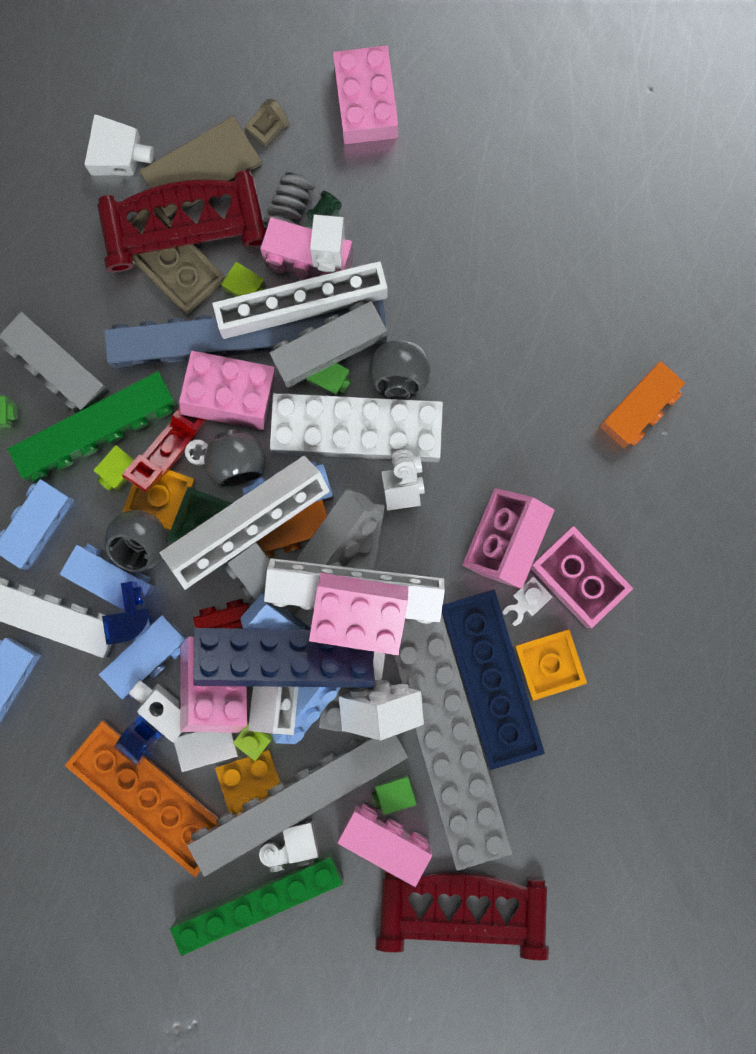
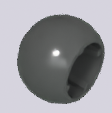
[369,340,430,400]
[204,430,266,487]
[105,510,168,572]

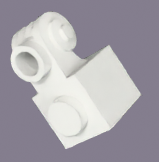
[381,449,425,511]
[259,819,319,872]

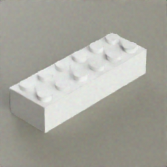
[270,393,443,462]

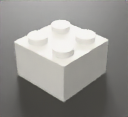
[339,680,424,741]

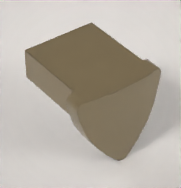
[244,99,289,147]

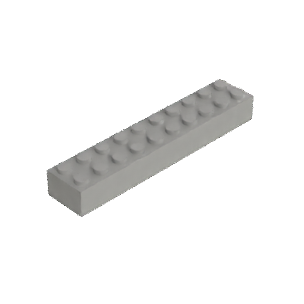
[394,574,512,871]

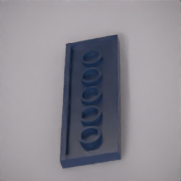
[442,589,545,770]
[193,628,375,688]

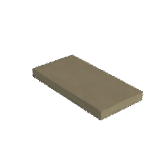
[139,116,262,219]
[129,207,226,318]

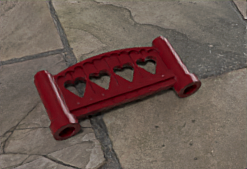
[97,170,267,272]
[375,871,549,961]

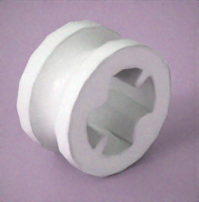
[185,440,208,466]

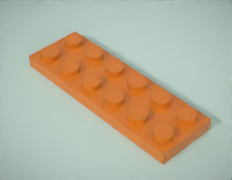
[64,721,218,877]

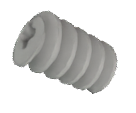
[263,172,315,227]

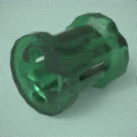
[306,191,342,221]

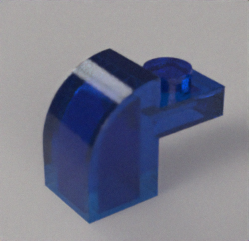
[102,581,153,645]
[114,715,165,767]

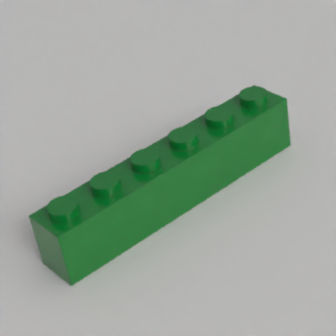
[7,371,178,483]
[170,852,344,956]

